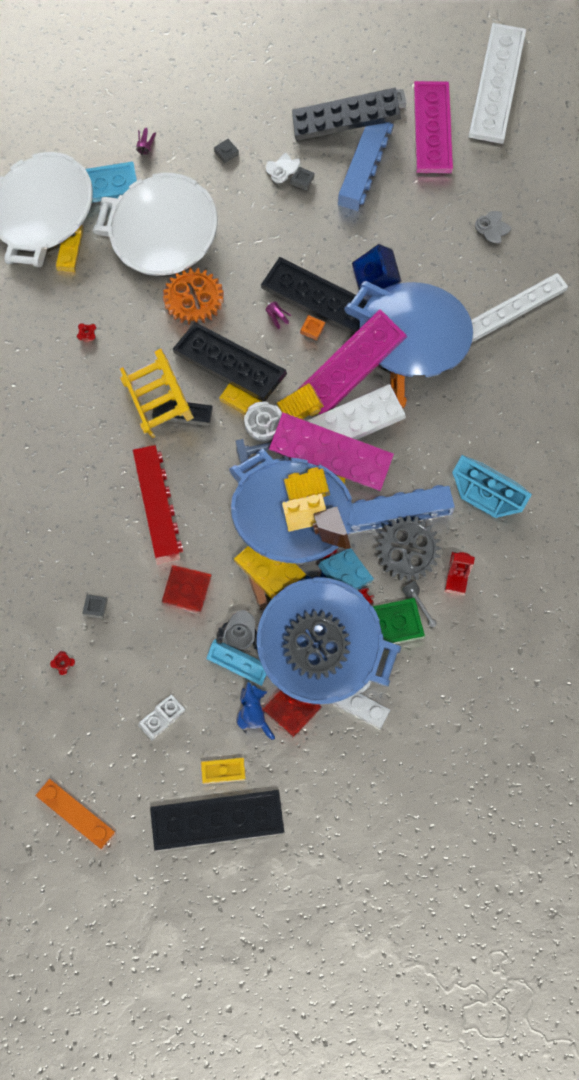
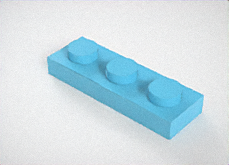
[206,639,267,686]

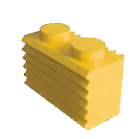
[276,383,324,420]
[284,467,330,501]
[282,494,326,532]

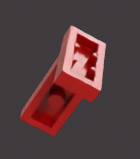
[444,552,475,596]

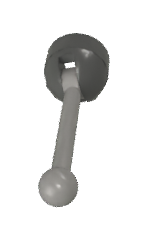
[402,581,437,627]

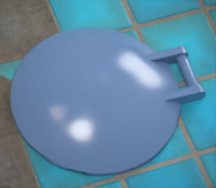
[345,281,473,377]
[229,449,354,563]
[257,578,401,704]

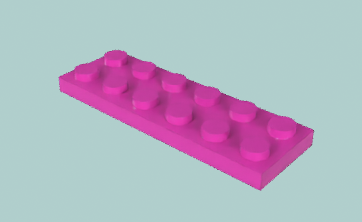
[414,81,453,173]
[297,309,407,414]
[269,413,394,491]

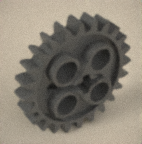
[375,516,442,581]
[282,611,351,680]

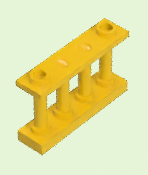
[120,348,194,439]

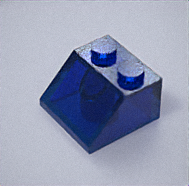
[352,244,402,290]

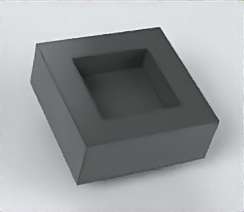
[214,139,239,163]
[290,167,315,191]
[82,594,108,619]

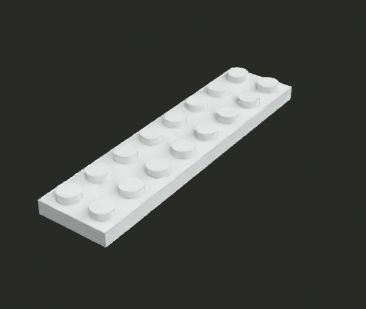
[468,23,526,144]

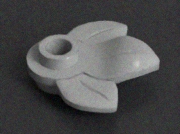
[475,211,512,243]

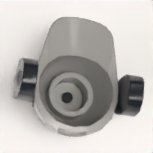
[216,610,257,650]

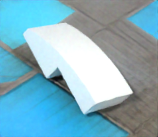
[138,694,185,741]

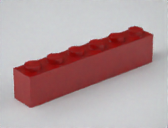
[133,445,183,565]

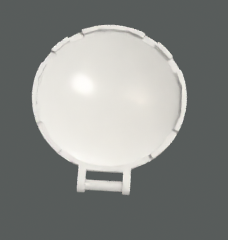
[0,152,93,267]
[93,173,218,276]

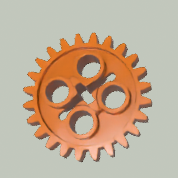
[163,268,224,325]

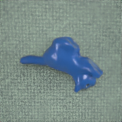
[236,682,275,740]

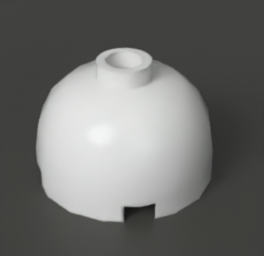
[244,401,282,442]

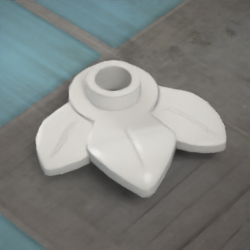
[266,153,300,183]

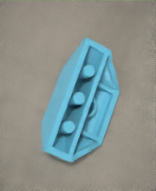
[452,455,532,518]

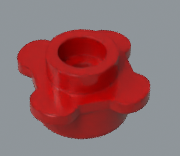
[77,323,97,342]
[50,651,75,676]

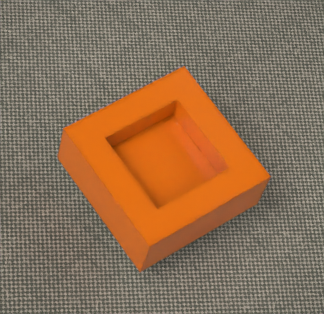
[300,315,326,341]

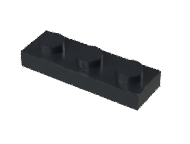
[152,398,213,426]

